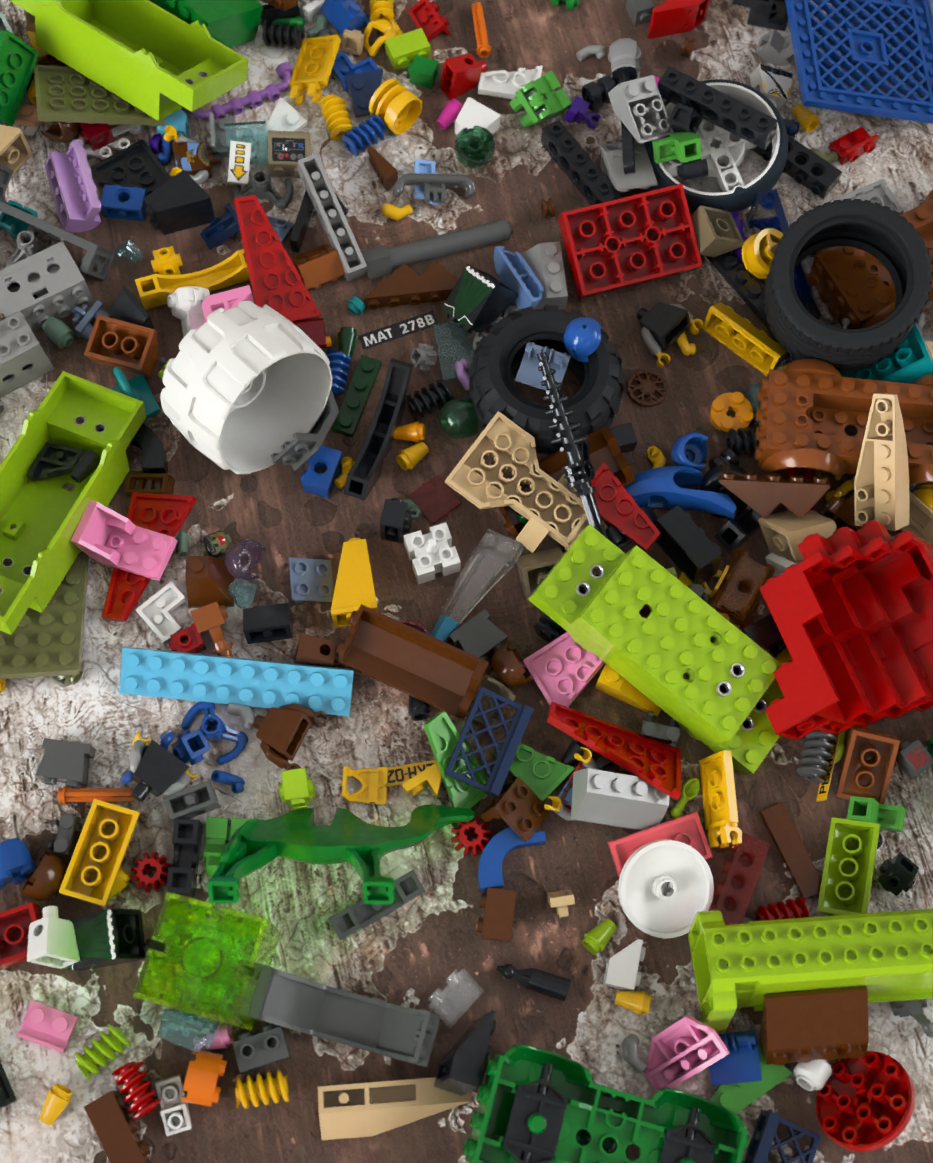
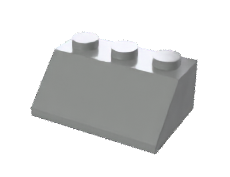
[521,241,568,310]

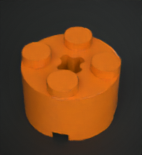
[181,1049,227,1107]

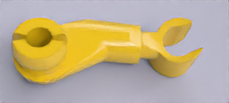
[826,479,854,502]

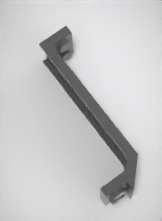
[0,164,115,280]

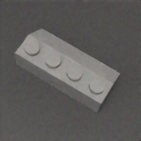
[571,768,670,830]

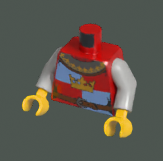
[544,747,600,821]

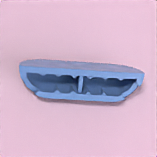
[494,246,543,309]

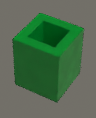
[407,54,439,89]

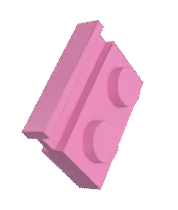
[17,1000,80,1053]

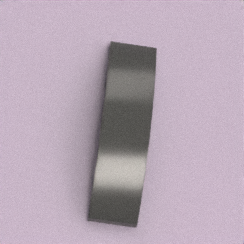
[328,870,425,940]

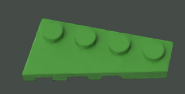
[423,711,488,809]

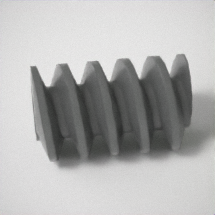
[796,731,836,783]

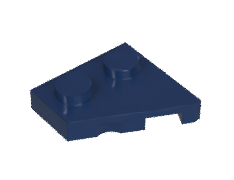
[345,69,383,118]
[200,203,240,250]

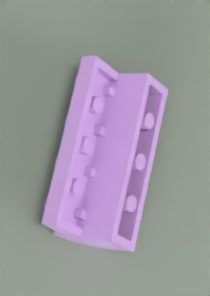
[44,140,101,233]

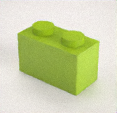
[385,28,430,71]

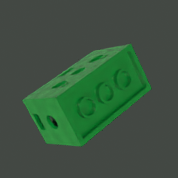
[0,30,39,127]

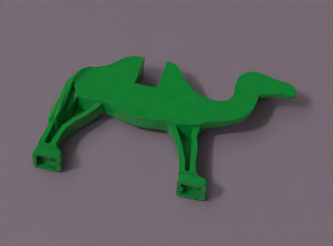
[207,805,474,904]

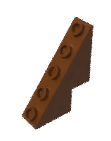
[364,261,458,310]
[718,472,830,519]

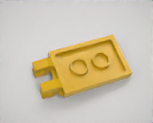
[289,34,341,105]
[699,750,742,848]

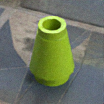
[582,918,617,955]

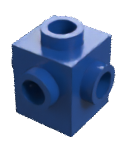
[171,728,211,765]

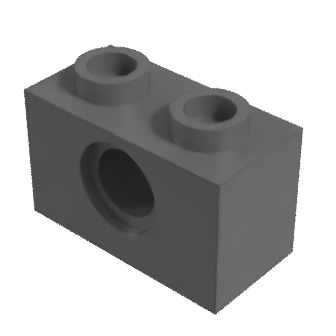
[163,780,220,823]

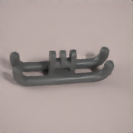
[393,173,477,203]

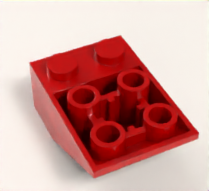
[647,0,710,39]

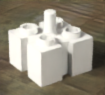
[404,522,461,584]

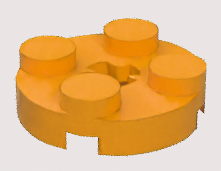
[709,392,754,434]

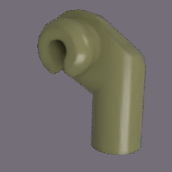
[810,148,838,163]

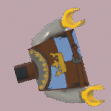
[163,125,222,185]

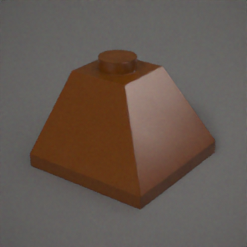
[185,556,235,608]

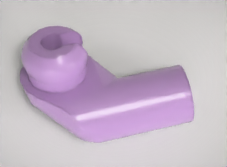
[454,358,469,391]

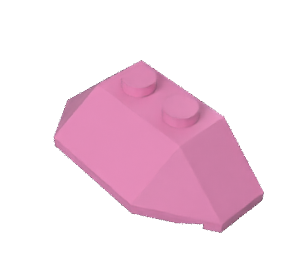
[644,1015,730,1092]

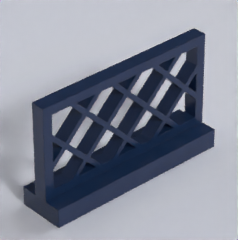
[444,687,534,798]
[743,1110,821,1163]

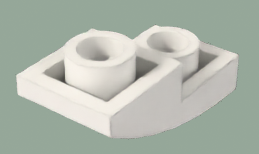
[155,1074,192,1136]

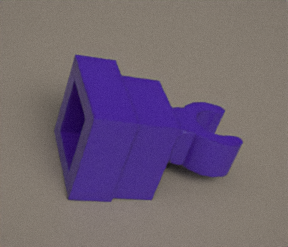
[563,95,601,129]

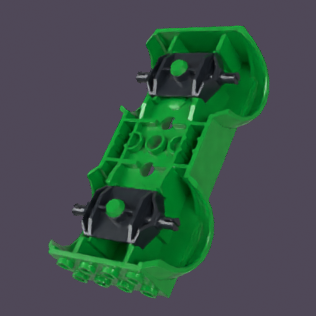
[463,1044,749,1163]

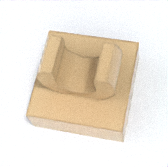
[342,29,364,56]
[547,889,575,918]

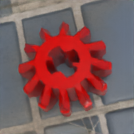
[451,816,491,857]
[131,851,172,893]

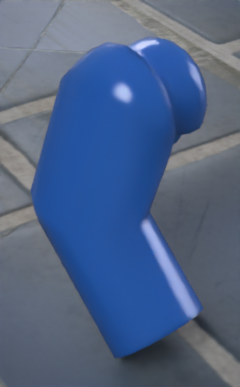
[157,134,173,165]
[211,770,245,793]

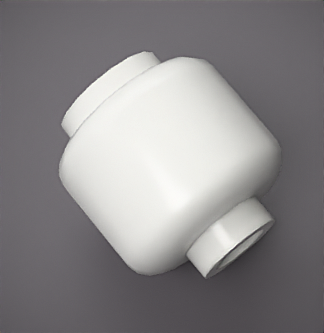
[794,1060,832,1091]

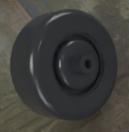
[700,464,748,518]

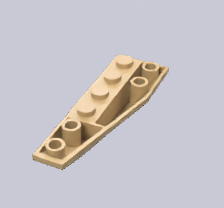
[854,393,909,531]
[318,1077,472,1140]

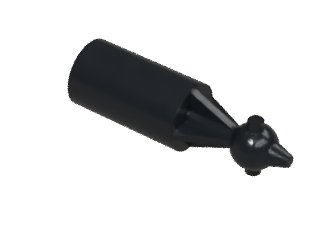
[497,964,571,1002]

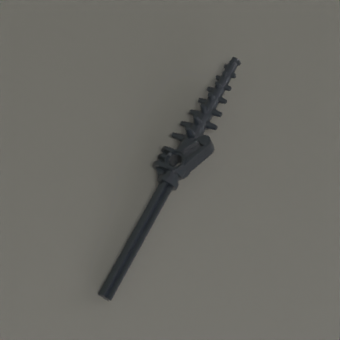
[537,352,608,539]

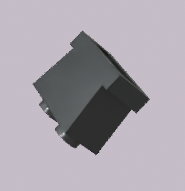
[449,609,508,661]
[36,738,96,788]

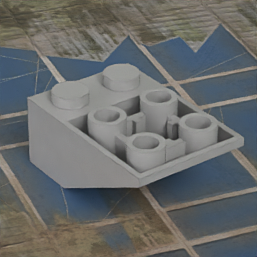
[608,75,674,144]
[600,140,657,192]

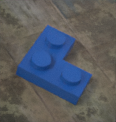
[332,51,379,93]

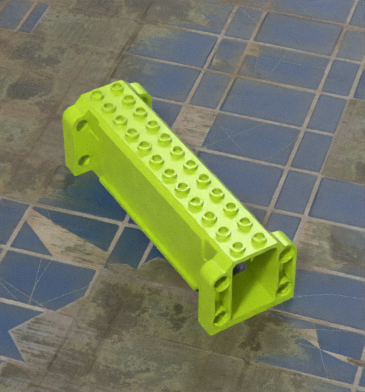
[688,909,933,1031]

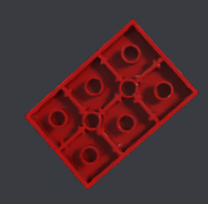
[558,183,703,300]

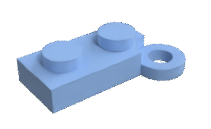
[414,159,441,205]

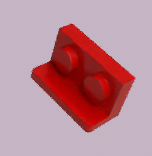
[408,0,451,42]
[828,126,879,165]

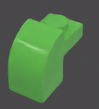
[652,132,702,164]
[847,796,906,832]

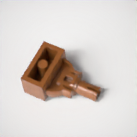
[190,601,233,657]

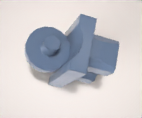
[71,300,110,340]

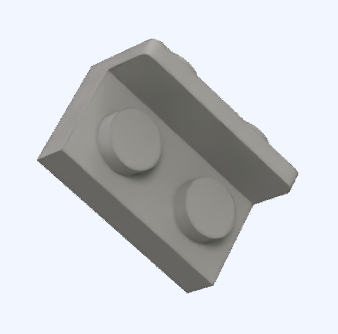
[206,112,237,157]

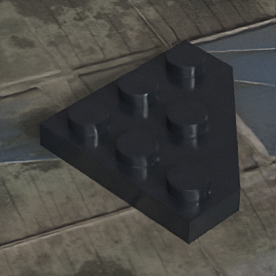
[90,139,171,195]

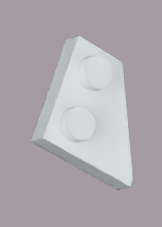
[264,97,308,139]

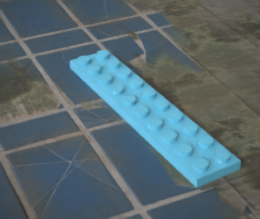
[119,646,354,716]

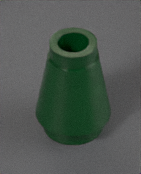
[338,327,359,359]

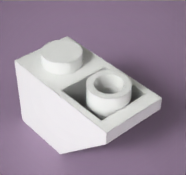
[603,939,646,991]

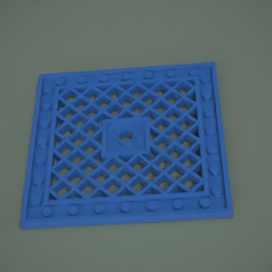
[785,0,933,124]

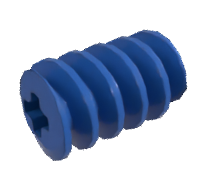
[341,115,386,157]
[326,350,352,398]

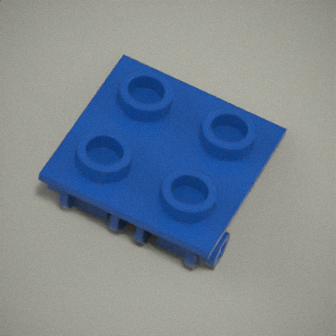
[710,1030,762,1086]

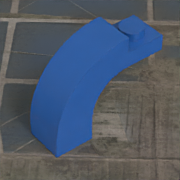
[478,827,546,892]

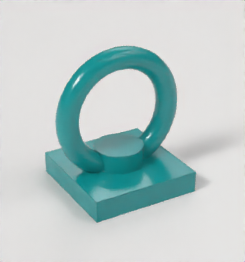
[111,366,162,420]

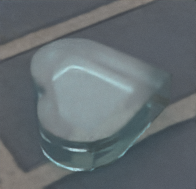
[116,239,144,263]
[228,579,257,609]

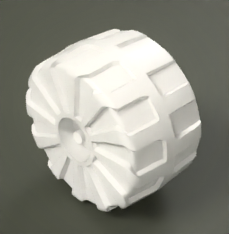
[160,300,332,474]

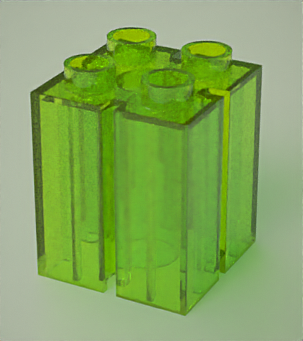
[133,891,280,1031]

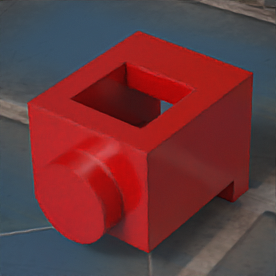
[168,623,207,653]

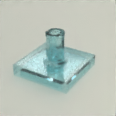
[224,121,268,165]

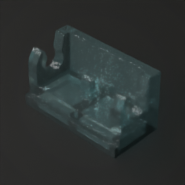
[157,1009,218,1052]

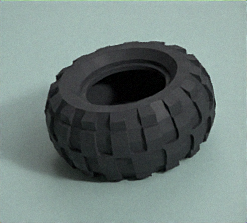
[469,305,625,455]

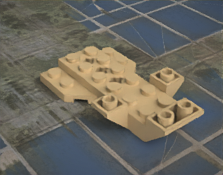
[444,411,608,553]

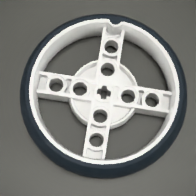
[644,79,788,213]

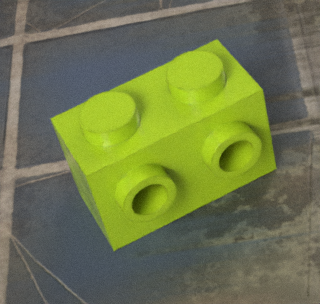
[278,768,316,810]

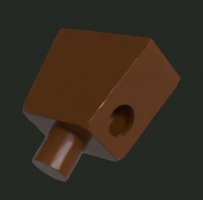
[294,634,340,667]

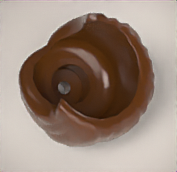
[41,122,81,143]

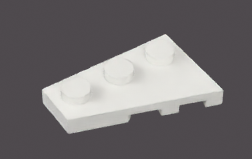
[478,66,543,99]

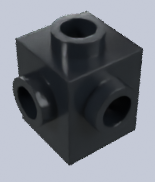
[877,852,919,896]

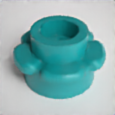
[347,296,366,315]

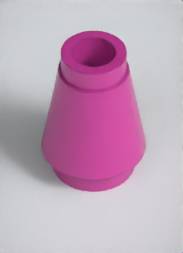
[436,98,463,130]

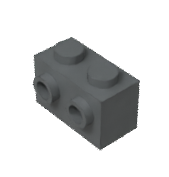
[232,1024,291,1073]

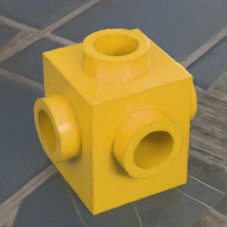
[151,246,183,275]

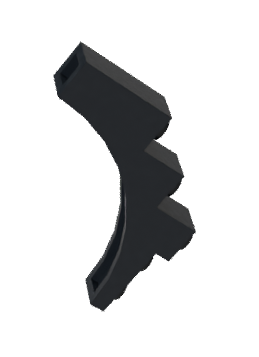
[343,358,413,500]

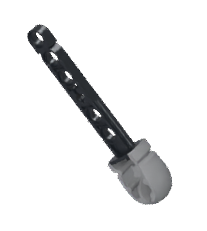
[608,38,641,175]

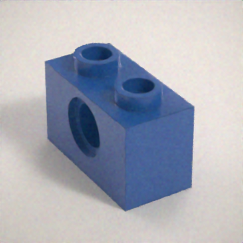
[101,184,148,222]
[301,446,343,499]

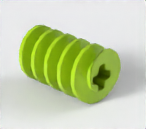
[74,1024,132,1081]

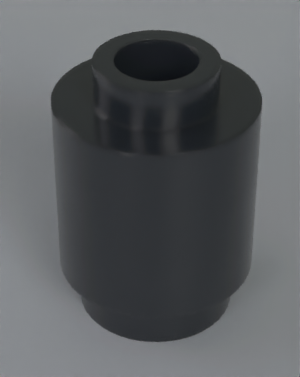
[677,159,708,182]

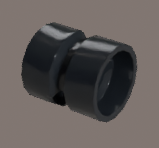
[581,75,617,111]

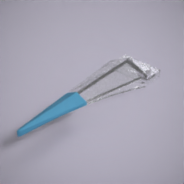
[430,529,525,642]

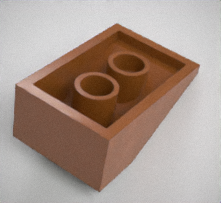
[836,725,900,804]

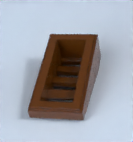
[367,146,398,191]
[125,473,175,496]

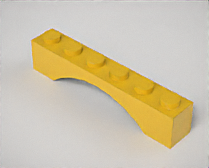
[135,249,250,310]

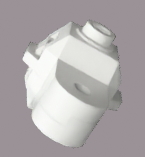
[167,286,210,337]

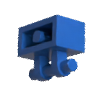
[320,0,371,36]

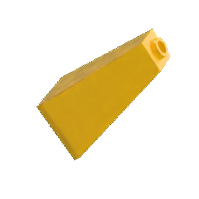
[331,538,378,629]

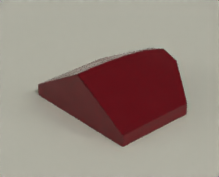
[293,318,327,348]

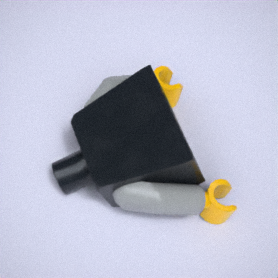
[637,302,703,369]
[129,731,197,802]

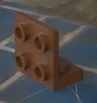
[480,777,550,842]

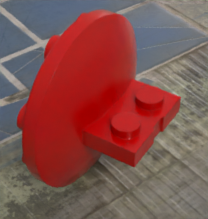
[816,1051,915,1152]

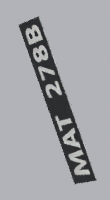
[359,311,439,350]

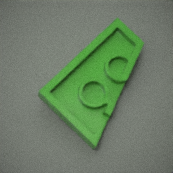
[492,743,575,803]
[709,1045,793,1114]

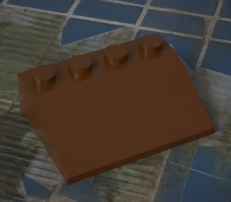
[760,986,869,1065]

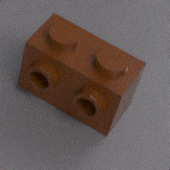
[477,887,517,943]

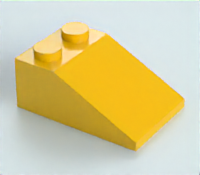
[594,663,661,717]

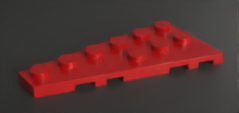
[234,195,322,322]

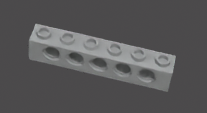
[298,153,367,282]

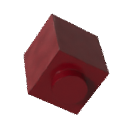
[80,123,115,151]

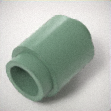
[42,317,75,348]

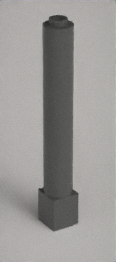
[361,219,513,279]

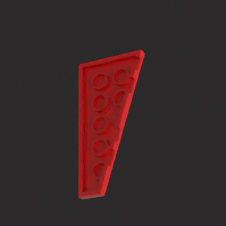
[101,492,197,622]
[547,701,681,800]

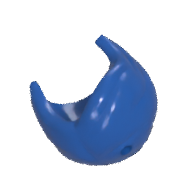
[563,317,602,363]
[671,432,708,471]

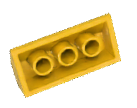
[702,302,788,376]
[59,799,140,907]

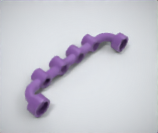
[184,62,293,120]

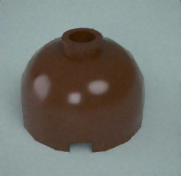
[490,641,533,688]
[21,850,66,901]

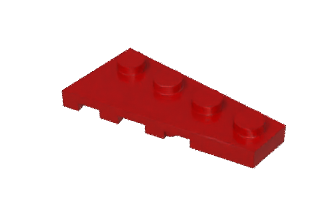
[579,462,661,552]

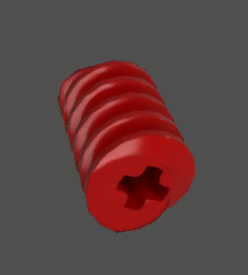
[755,896,810,921]
[112,1061,162,1121]

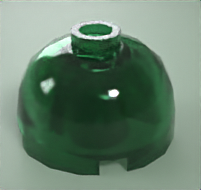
[455,126,495,169]

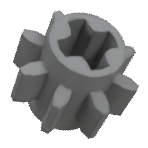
[411,343,437,370]

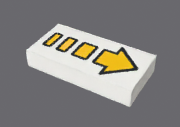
[227,141,251,186]

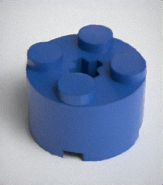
[0,838,36,890]

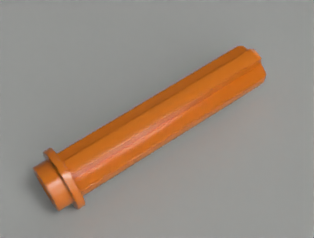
[471,2,492,58]
[57,786,135,805]

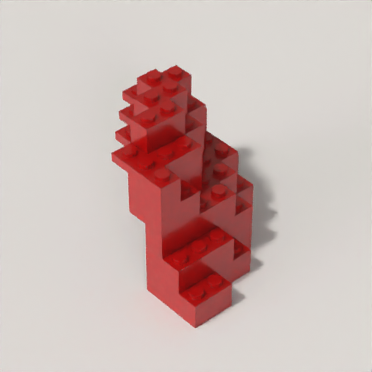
[759,520,933,740]

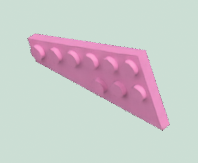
[523,605,650,707]

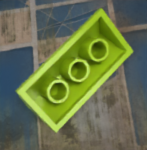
[817,817,880,916]

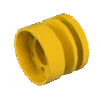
[369,78,422,135]

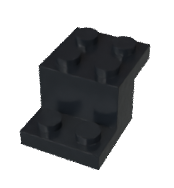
[732,0,788,31]

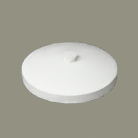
[618,839,714,938]

